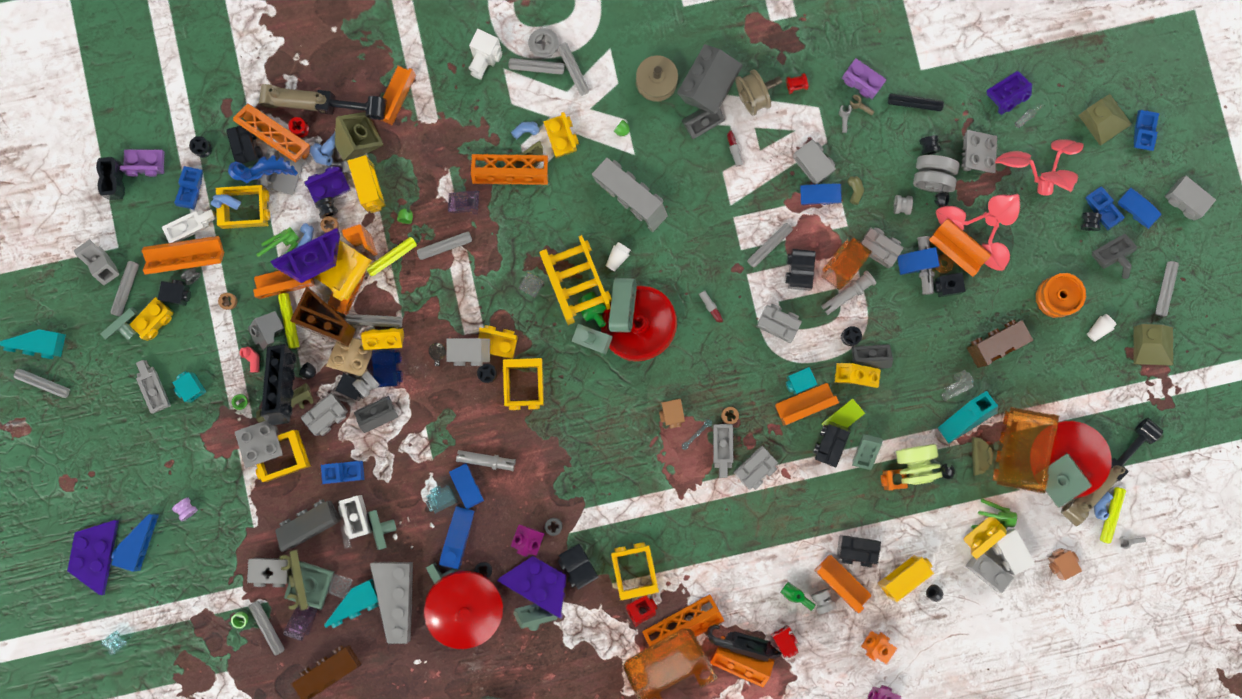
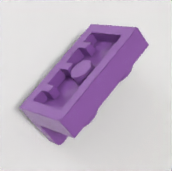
[842,58,886,99]
[120,150,165,177]

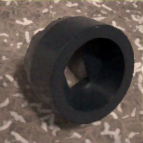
[934,192,950,207]
[299,362,316,379]
[939,463,955,480]
[926,584,944,602]

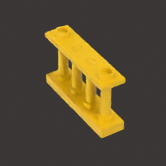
[539,235,612,325]

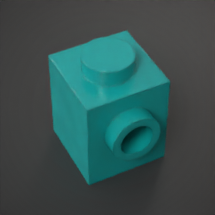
[785,367,818,395]
[172,372,206,403]

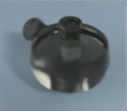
[428,342,446,366]

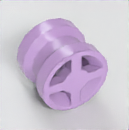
[172,497,198,522]

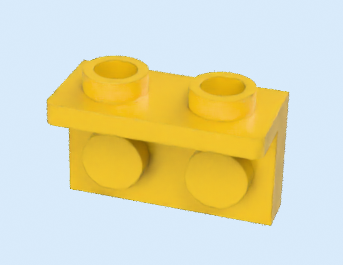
[543,112,579,158]
[129,297,174,341]
[478,325,518,359]
[361,328,404,350]
[963,517,1006,559]

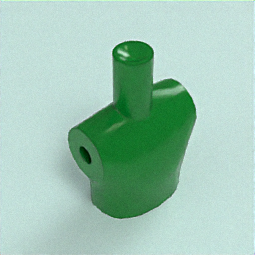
[578,292,607,328]
[780,581,816,611]

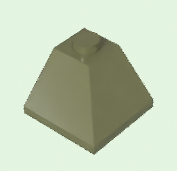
[1078,94,1132,146]
[335,112,384,161]
[1134,324,1173,366]

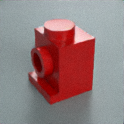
[626,595,657,627]
[771,625,799,658]

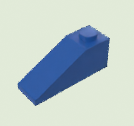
[439,506,475,569]
[111,513,159,572]

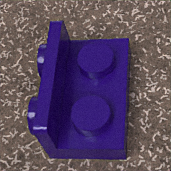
[987,71,1032,115]
[304,166,351,203]

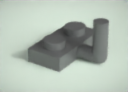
[1092,234,1137,279]

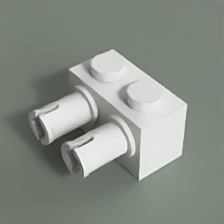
[469,29,503,80]

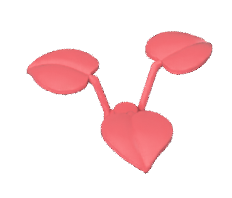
[995,139,1084,195]
[936,194,1020,271]

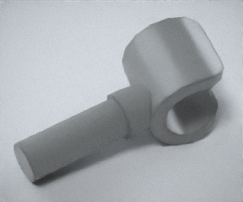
[839,105,852,133]
[330,161,351,173]
[1119,536,1146,549]

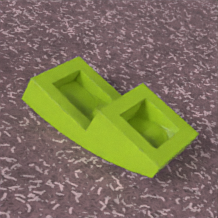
[821,399,865,428]

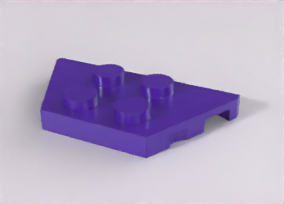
[270,228,340,283]
[67,520,119,595]
[498,556,567,619]

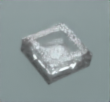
[519,272,545,298]
[327,574,353,599]

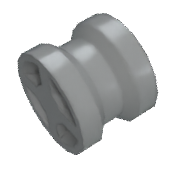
[893,195,913,215]

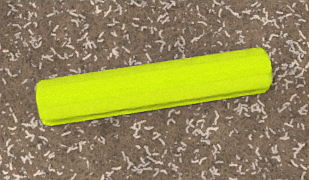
[367,237,417,276]
[278,293,300,349]
[1100,487,1126,544]

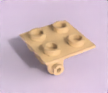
[326,338,374,377]

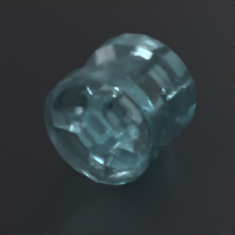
[101,630,127,656]

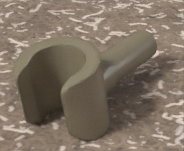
[850,95,874,115]

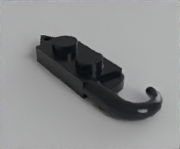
[706,625,782,662]

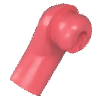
[239,347,260,373]

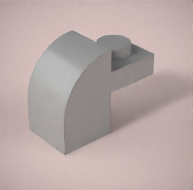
[74,239,120,285]

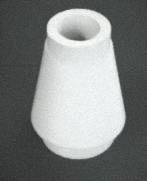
[605,242,631,271]
[1087,314,1117,342]

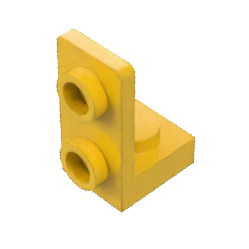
[835,363,881,388]

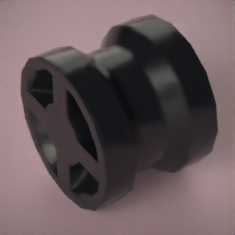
[919,135,941,155]
[189,136,213,158]
[315,197,338,219]
[1081,212,1102,231]
[841,326,862,346]
[477,364,497,384]

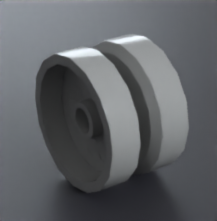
[913,155,960,193]

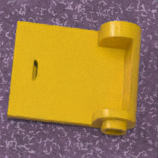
[314,240,372,301]

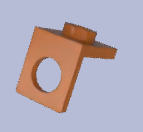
[881,469,908,490]

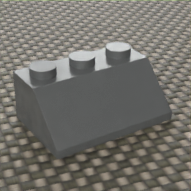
[677,44,743,114]
[275,499,342,552]

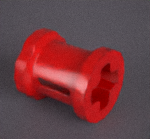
[786,73,809,94]
[288,117,309,138]

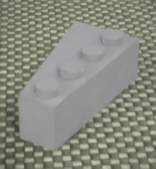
[592,158,668,232]
[370,562,413,644]

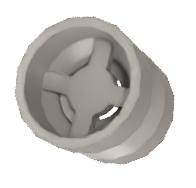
[353,371,380,398]
[811,588,836,614]

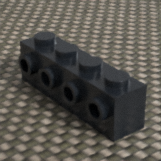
[261,344,296,426]

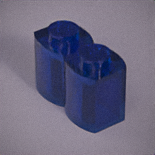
[372,348,403,388]

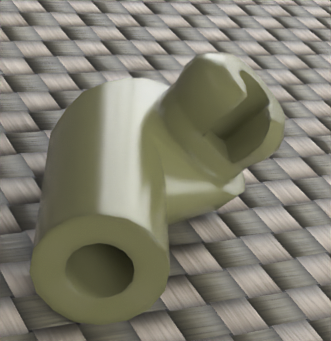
[847,176,864,205]

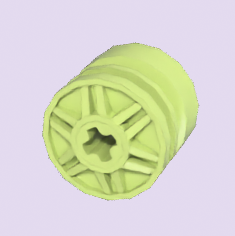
[896,444,943,485]

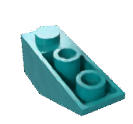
[0,329,66,359]
[937,391,998,444]
[324,579,379,628]

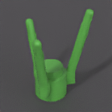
[257,227,300,270]
[971,499,1017,529]

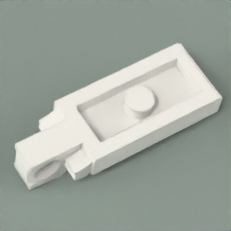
[162,210,217,243]

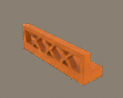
[233,103,310,163]
[471,154,548,185]
[142,236,224,275]
[642,594,724,659]

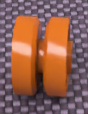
[1036,273,1086,318]

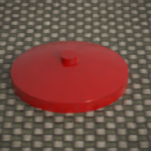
[601,286,677,361]
[1030,421,1112,499]
[424,571,503,649]

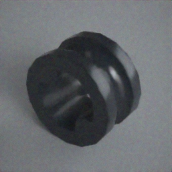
[474,562,492,578]

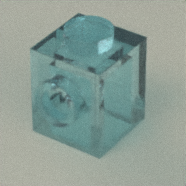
[426,485,458,514]

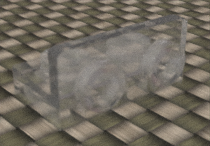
[941,370,974,401]

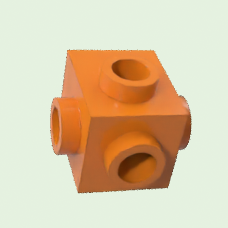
[861,630,898,665]

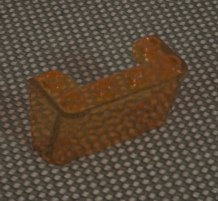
[992,407,1059,494]
[623,628,718,699]

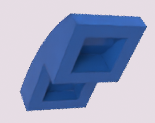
[1134,110,1159,151]
[174,166,203,210]
[800,184,842,205]
[1086,186,1125,230]
[1118,188,1161,229]
[897,247,939,275]
[321,461,365,484]
[449,464,484,509]

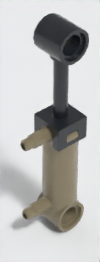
[258,84,387,120]
[1060,417,1163,526]

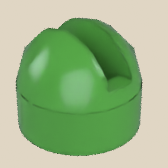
[614,120,630,137]
[397,208,413,224]
[232,394,248,410]
[231,611,248,629]

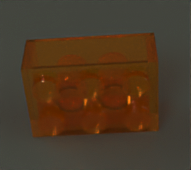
[821,237,872,290]

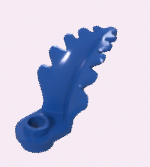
[228,155,298,183]

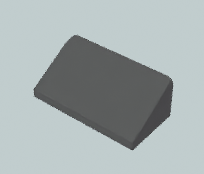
[682,109,725,139]
[852,344,893,369]
[354,396,398,433]

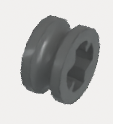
[181,267,201,285]
[545,517,563,536]

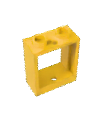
[348,155,385,213]
[216,185,270,229]
[503,358,544,410]
[255,430,311,482]
[611,542,659,600]
[877,555,934,602]

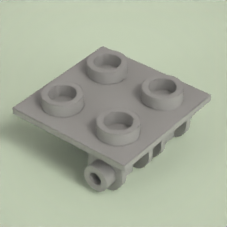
[961,130,997,173]
[256,148,304,195]
[235,421,283,468]

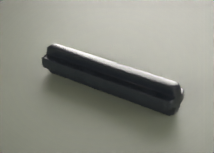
[887,93,944,112]

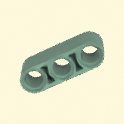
[609,278,637,332]

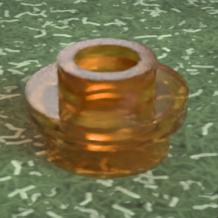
[935,254,953,273]

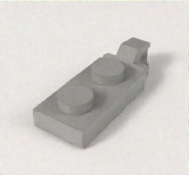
[136,360,171,414]
[713,424,733,478]

